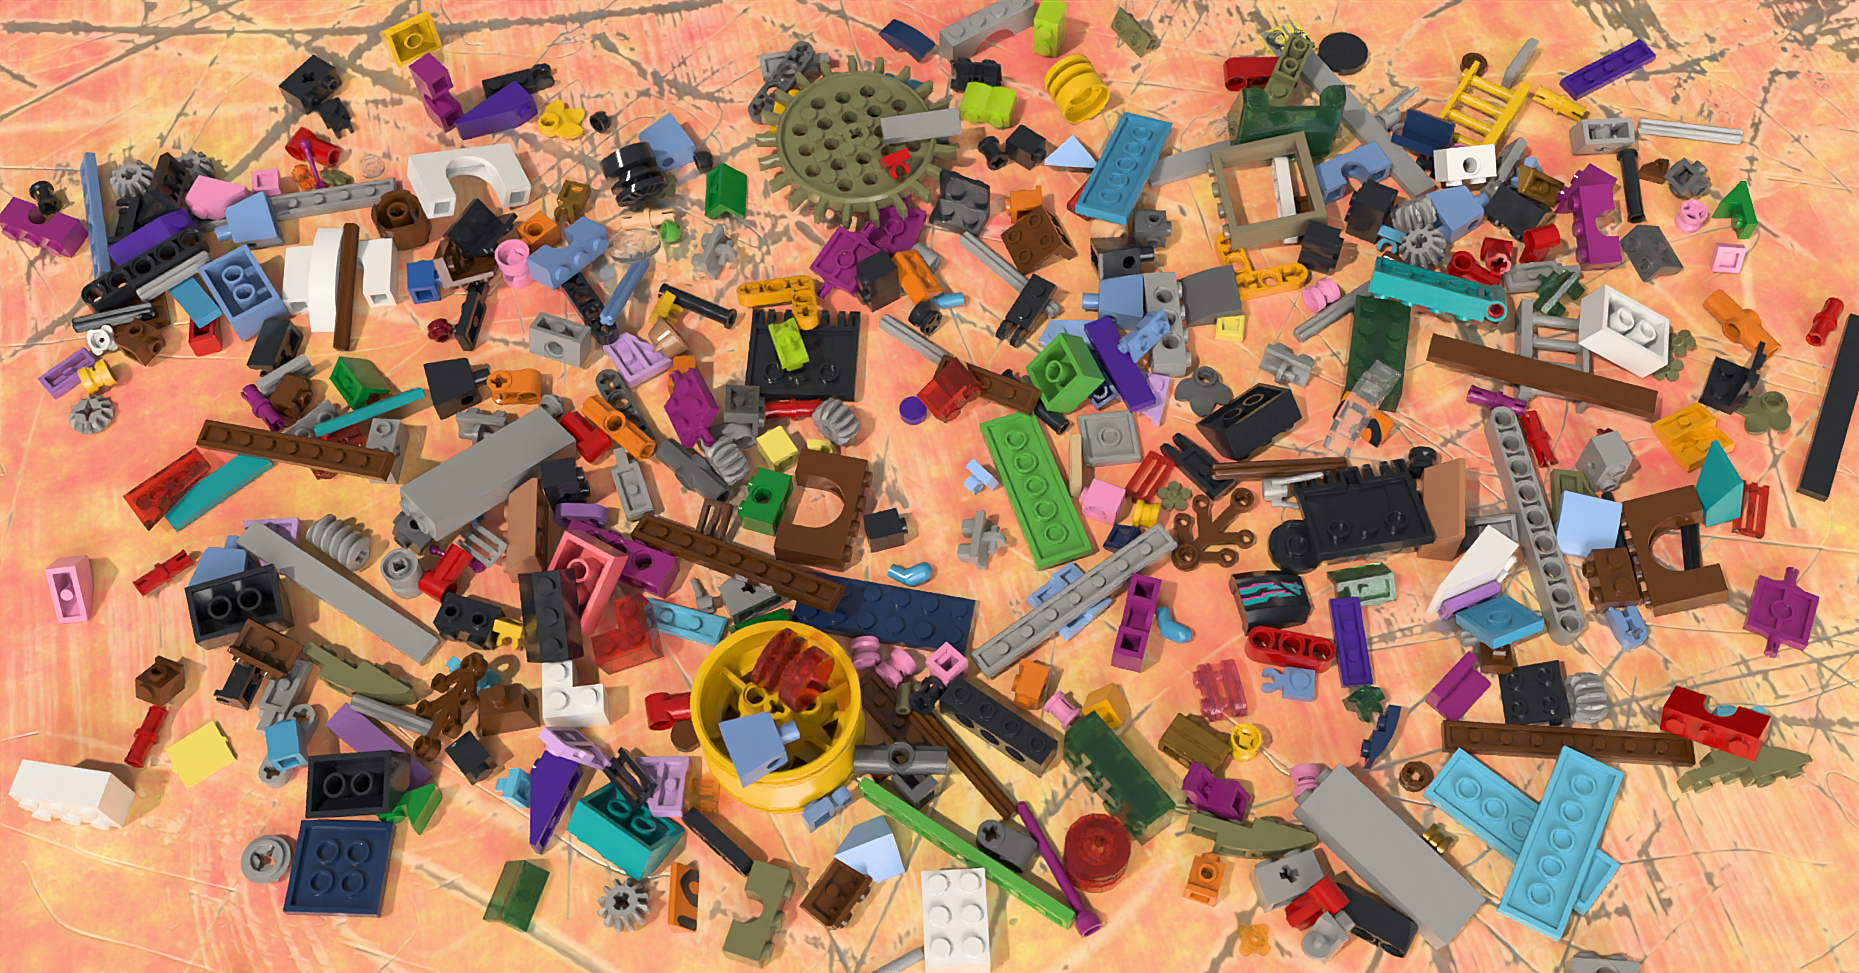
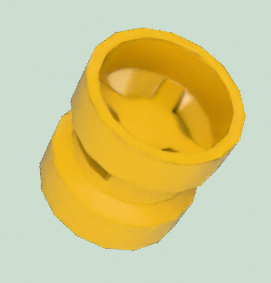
[77,359,117,394]
[1228,723,1262,762]

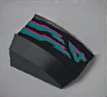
[1228,570,1311,637]

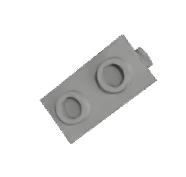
[283,399,340,439]

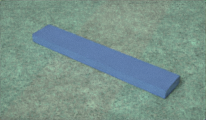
[80,152,111,280]

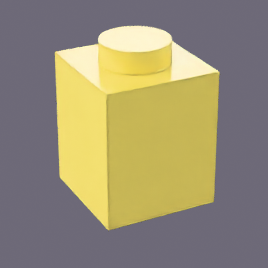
[756,425,799,473]

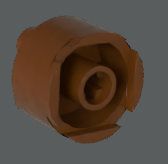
[371,189,432,251]

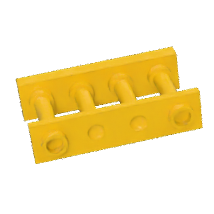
[1438,60,1532,149]

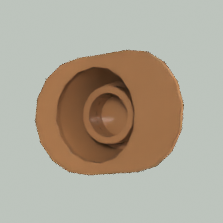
[648,316,690,359]

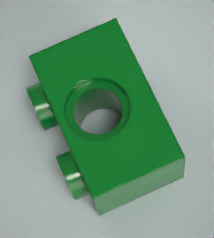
[738,467,794,537]

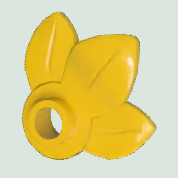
[537,99,585,139]

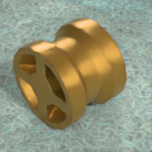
[1420,823,1454,856]

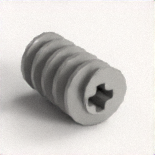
[306,514,371,572]

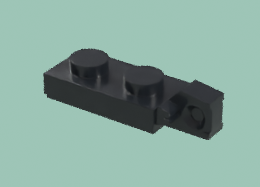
[454,280,490,351]

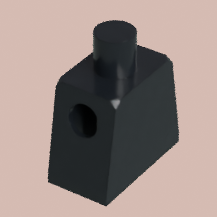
[1090,236,1154,280]
[423,358,491,420]

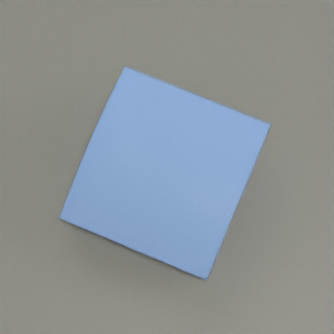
[1553,491,1622,559]
[1026,562,1112,642]

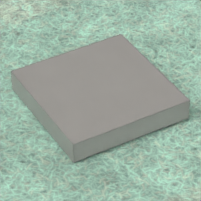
[1077,410,1141,468]

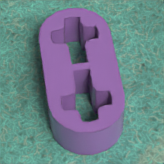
[553,503,609,528]

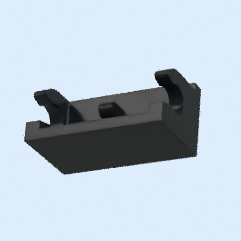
[107,196,147,245]
[246,320,304,377]
[213,663,264,711]

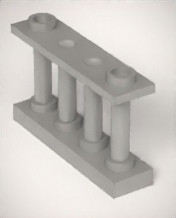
[1513,298,1590,414]

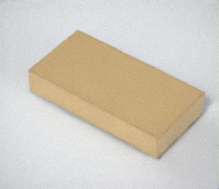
[1069,435,1082,498]

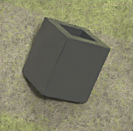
[891,773,939,811]

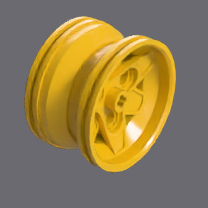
[690,621,866,814]

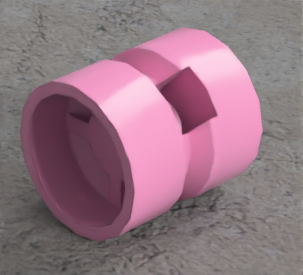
[495,239,535,289]

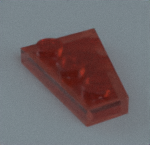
[123,447,212,531]

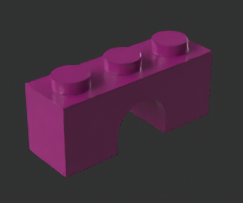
[408,53,464,133]
[1568,184,1623,271]
[0,197,88,258]
[1111,573,1162,673]

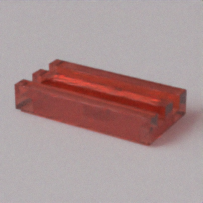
[1124,450,1175,504]
[1731,479,1770,540]

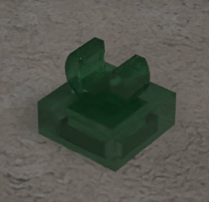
[1342,685,1385,723]

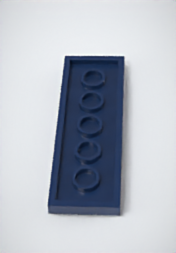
[792,571,975,657]

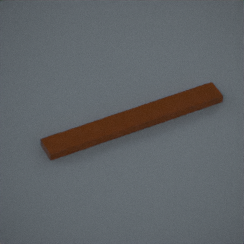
[1426,333,1658,419]
[195,419,396,482]
[630,513,846,614]
[1441,720,1695,767]

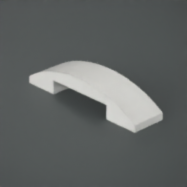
[308,228,343,333]

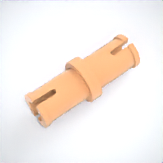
[621,207,676,230]

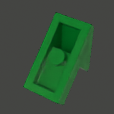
[1712,181,1758,240]
[375,783,443,835]

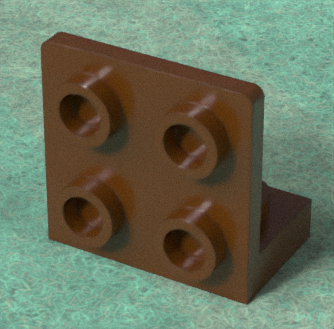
[1001,204,1077,276]
[433,238,498,289]

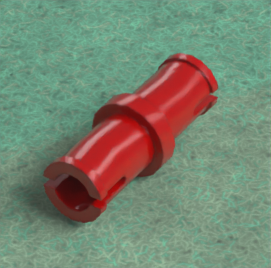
[1806,297,1844,346]
[765,398,821,420]
[1519,410,1557,468]
[132,549,194,597]
[124,705,169,768]

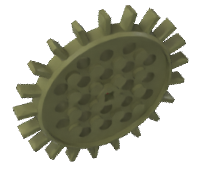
[755,55,957,230]

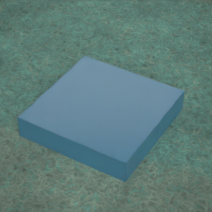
[1456,594,1544,649]

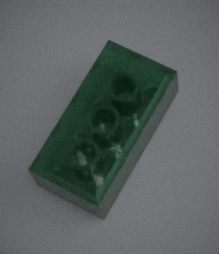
[1340,295,1411,413]
[1062,710,1176,846]

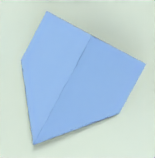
[1045,135,1097,168]
[833,815,905,884]

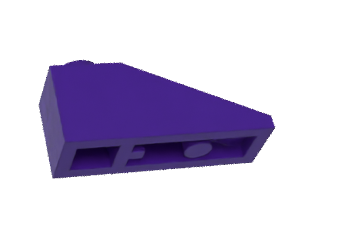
[454,80,538,141]
[107,208,197,267]
[529,750,583,855]

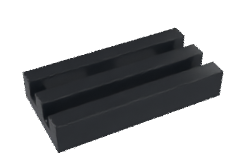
[602,747,658,809]

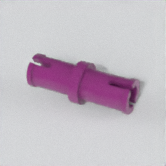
[240,384,286,432]
[1466,385,1527,418]

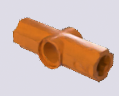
[1702,289,1781,362]
[581,394,656,462]

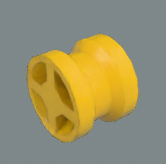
[1132,499,1160,529]

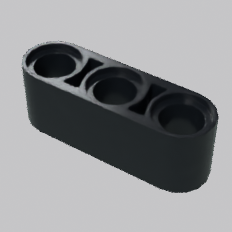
[1332,882,1419,958]

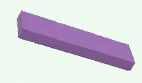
[325,702,433,792]

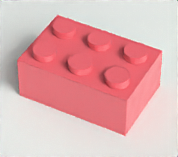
[547,529,629,636]

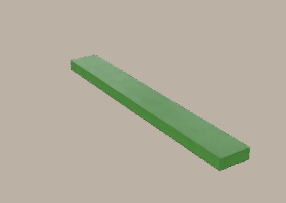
[858,776,1075,930]

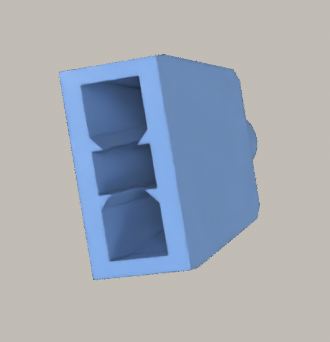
[638,112,696,172]
[1424,185,1490,246]
[215,191,285,250]
[1082,274,1143,331]
[188,535,256,586]
[718,712,800,788]

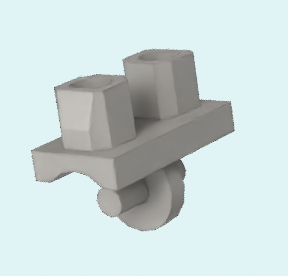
[691,226,738,280]
[1259,342,1314,388]
[455,407,509,445]
[957,510,1006,570]
[1301,910,1355,964]

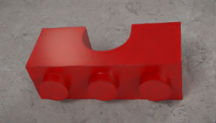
[1660,685,1771,762]

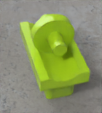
[768,318,809,371]

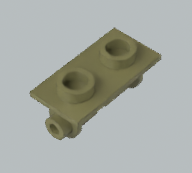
[1110,7,1157,58]

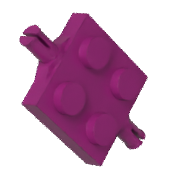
[868,194,927,257]
[809,221,881,300]
[663,368,719,448]
[1742,567,1820,658]

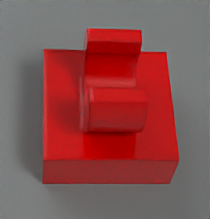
[878,148,911,179]

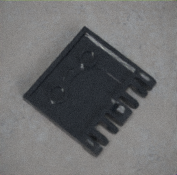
[745,308,861,402]
[1290,458,1434,562]

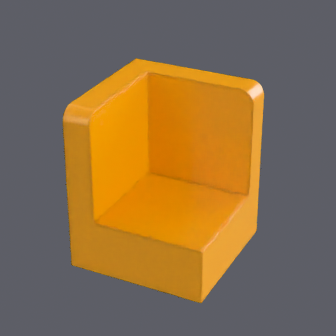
[1081,682,1129,735]

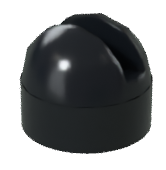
[589,110,612,133]
[693,150,714,172]

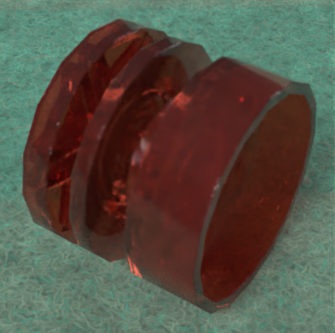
[751,628,835,713]
[1062,813,1131,894]

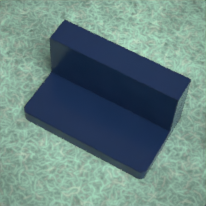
[1391,108,1456,158]

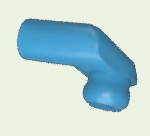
[929,291,965,309]
[887,562,932,587]
[1155,607,1192,644]

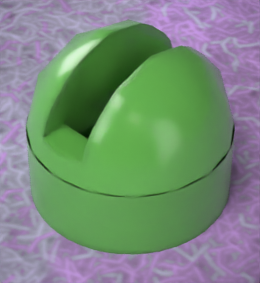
[660,221,681,242]

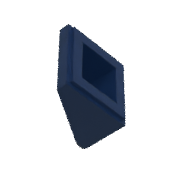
[1103,524,1143,553]

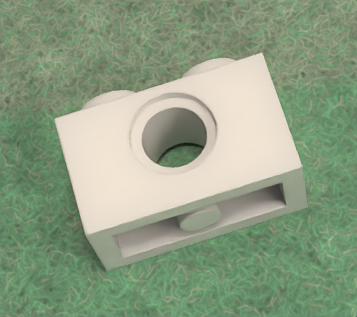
[1434,144,1497,186]

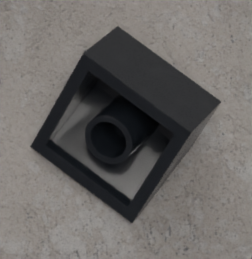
[1484,184,1557,241]

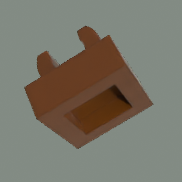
[1478,643,1513,674]

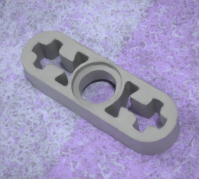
[258,704,319,789]

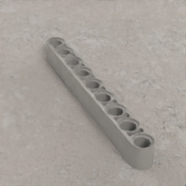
[1484,406,1584,646]

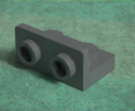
[1620,224,1684,282]
[724,385,765,437]

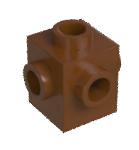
[114,317,167,367]

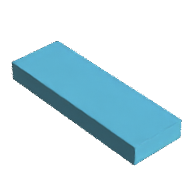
[634,597,728,647]

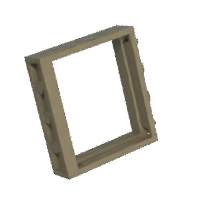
[1206,131,1328,250]

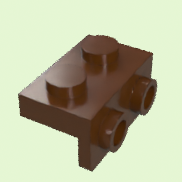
[1582,547,1641,614]
[227,618,305,681]
[798,857,873,930]

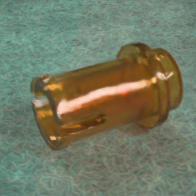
[291,164,316,191]

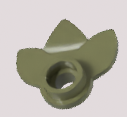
[1733,391,1791,435]

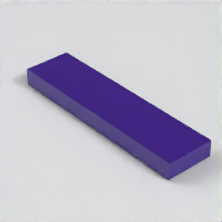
[1559,39,1656,101]
[1084,316,1156,413]

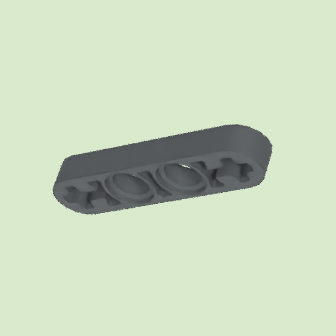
[748,41,814,125]
[595,369,658,458]

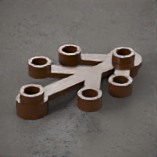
[1171,488,1254,572]
[413,652,488,762]

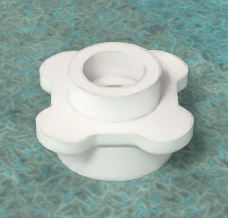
[86,325,118,355]

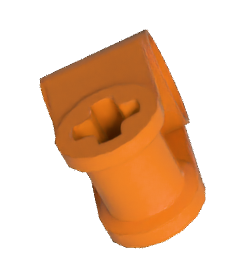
[486,368,542,405]

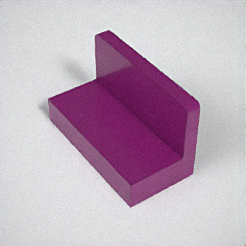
[1425,651,1491,721]

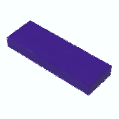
[1328,596,1373,688]

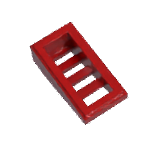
[188,302,222,357]

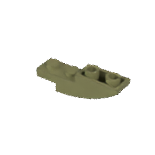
[1249,32,1314,133]
[302,642,418,706]
[1676,746,1812,794]
[1185,811,1317,860]

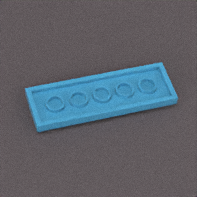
[1075,112,1173,225]

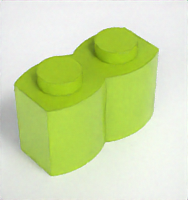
[960,82,1017,128]

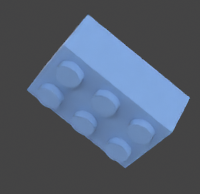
[197,244,290,341]

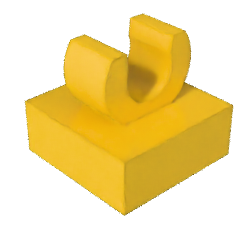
[647,291,683,326]
[492,617,524,651]

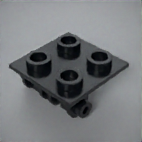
[950,57,1002,92]
[1498,660,1569,726]

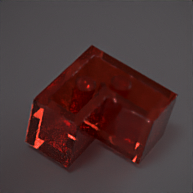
[591,592,664,675]

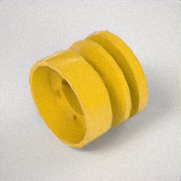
[1043,54,1110,124]

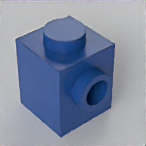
[407,260,443,304]

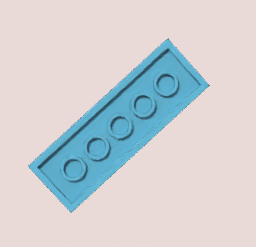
[1495,745,1624,942]
[1422,747,1620,916]

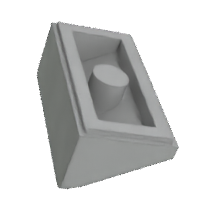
[1460,512,1519,550]

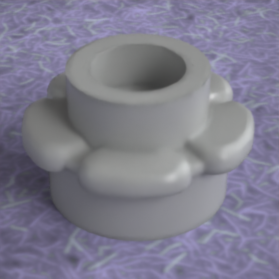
[538,394,564,419]

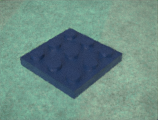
[283,820,397,918]

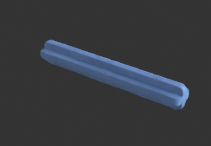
[600,253,650,326]

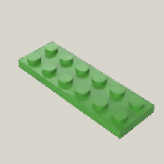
[980,411,1092,571]

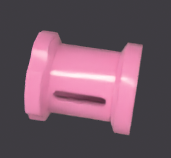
[1043,690,1083,731]

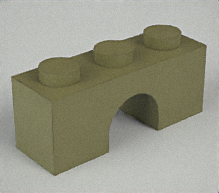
[722,860,796,969]

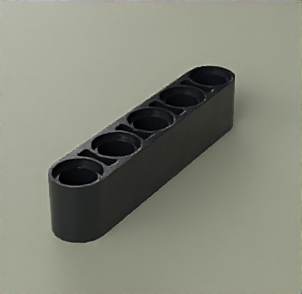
[81,228,210,313]

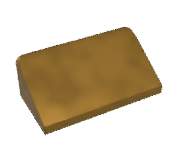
[1518,164,1565,208]

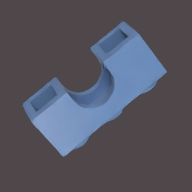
[1314,141,1392,205]
[526,216,610,290]

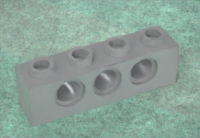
[1143,272,1191,378]

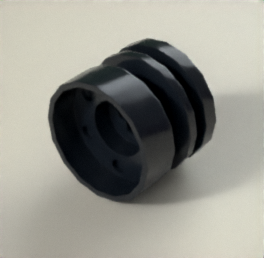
[599,142,668,207]

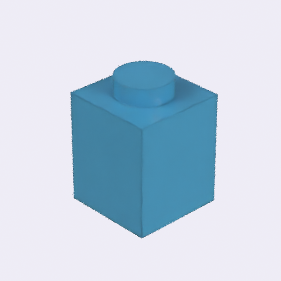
[265,719,309,772]

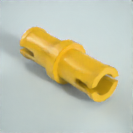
[1532,85,1587,122]

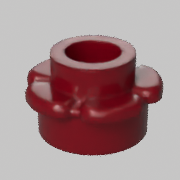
[427,318,454,343]

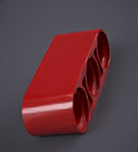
[1223,57,1298,92]
[1245,626,1335,674]

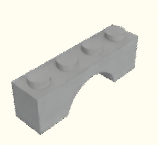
[939,0,1036,63]

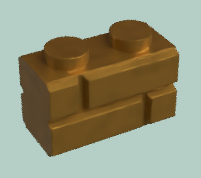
[1157,712,1231,776]

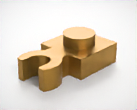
[554,180,591,225]

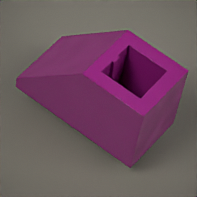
[1556,163,1617,214]

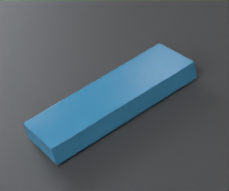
[168,276,223,329]

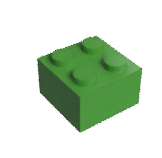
[1025,332,1105,414]

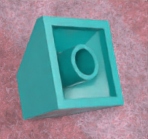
[1695,440,1744,527]

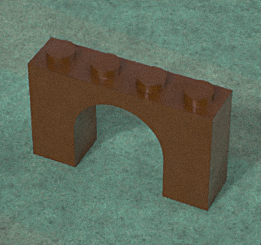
[773,448,873,573]
[1620,484,1729,617]

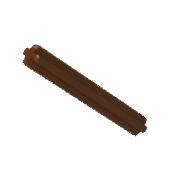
[333,223,360,351]
[1210,456,1348,480]
[910,704,1017,820]

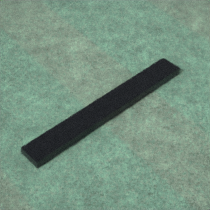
[1796,313,1859,502]

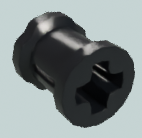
[977,136,1009,171]
[29,181,62,215]
[909,675,947,715]

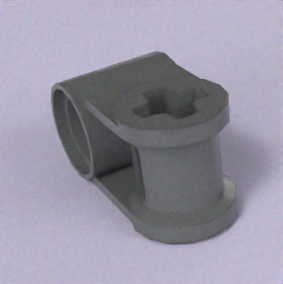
[976,819,1038,874]

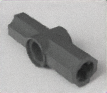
[655,438,732,508]
[854,741,947,778]

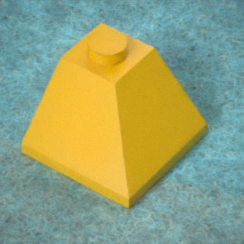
[379,10,442,68]

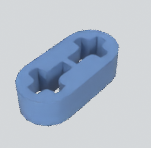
[1604,606,1648,649]

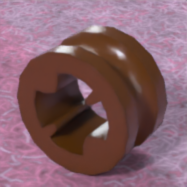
[1399,761,1430,793]

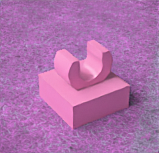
[251,167,282,197]
[1710,242,1746,273]

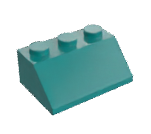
[566,782,685,881]

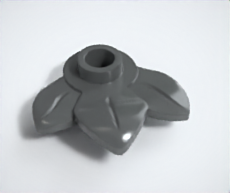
[1174,366,1230,417]

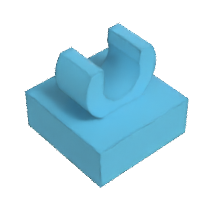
[494,768,531,808]

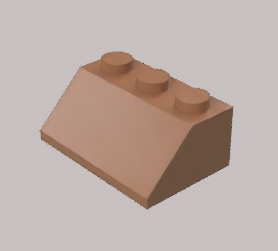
[1414,458,1466,562]
[502,478,549,583]

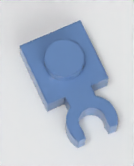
[1261,667,1315,702]
[801,785,853,833]

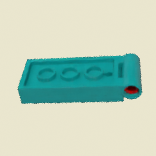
[1368,256,1507,322]

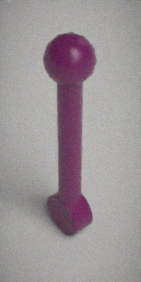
[300,140,326,189]
[429,545,484,573]

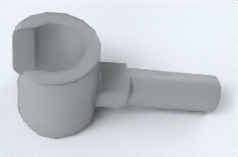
[690,578,714,613]

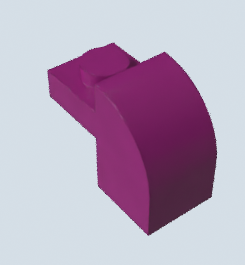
[1181,762,1250,822]

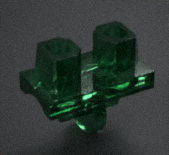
[1533,269,1585,317]

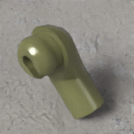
[895,681,922,715]

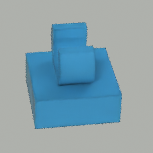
[1377,224,1407,254]

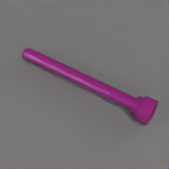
[1016,801,1103,938]

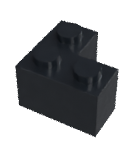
[1344,179,1399,245]

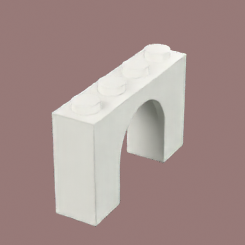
[407,143,532,219]
[282,238,399,315]

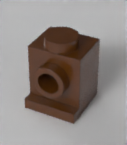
[269,373,313,421]
[135,655,185,707]

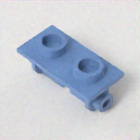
[1118,308,1171,363]

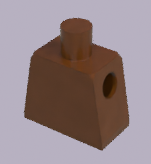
[478,683,540,737]

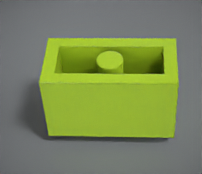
[1033,0,1068,58]

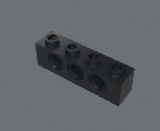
[940,676,1058,778]

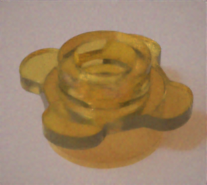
[1237,924,1271,956]

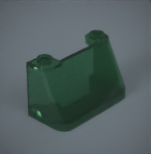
[1227,85,1347,161]

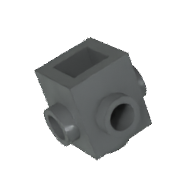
[1664,157,1711,199]
[1132,209,1172,248]
[392,511,434,556]

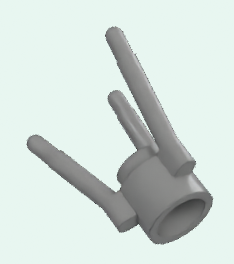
[1374,86,1420,133]
[1262,472,1323,510]

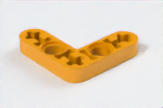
[1214,232,1308,301]
[736,275,819,330]

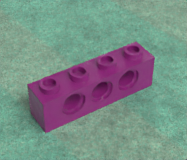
[556,519,680,599]

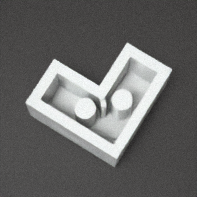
[542,660,610,729]

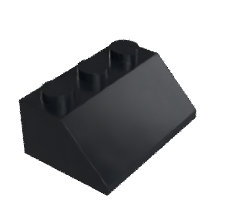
[1195,382,1302,461]
[184,563,295,651]
[518,568,584,663]
[305,750,411,819]

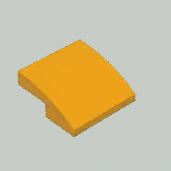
[1651,401,1735,473]

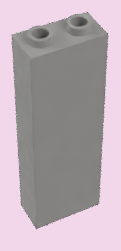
[399,406,576,541]
[1292,763,1486,950]

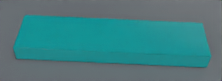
[312,387,425,437]
[159,455,273,532]

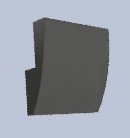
[1178,264,1242,328]

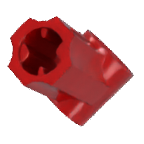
[285,127,341,168]
[1519,223,1560,264]
[1480,237,1513,276]
[1444,251,1502,286]
[559,411,613,464]
[418,543,474,604]
[644,691,692,731]
[1284,874,1350,931]

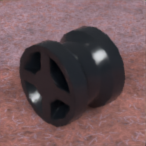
[908,301,942,335]
[1407,446,1438,479]

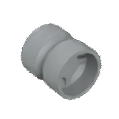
[380,548,426,600]

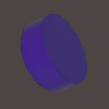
[899,396,927,425]

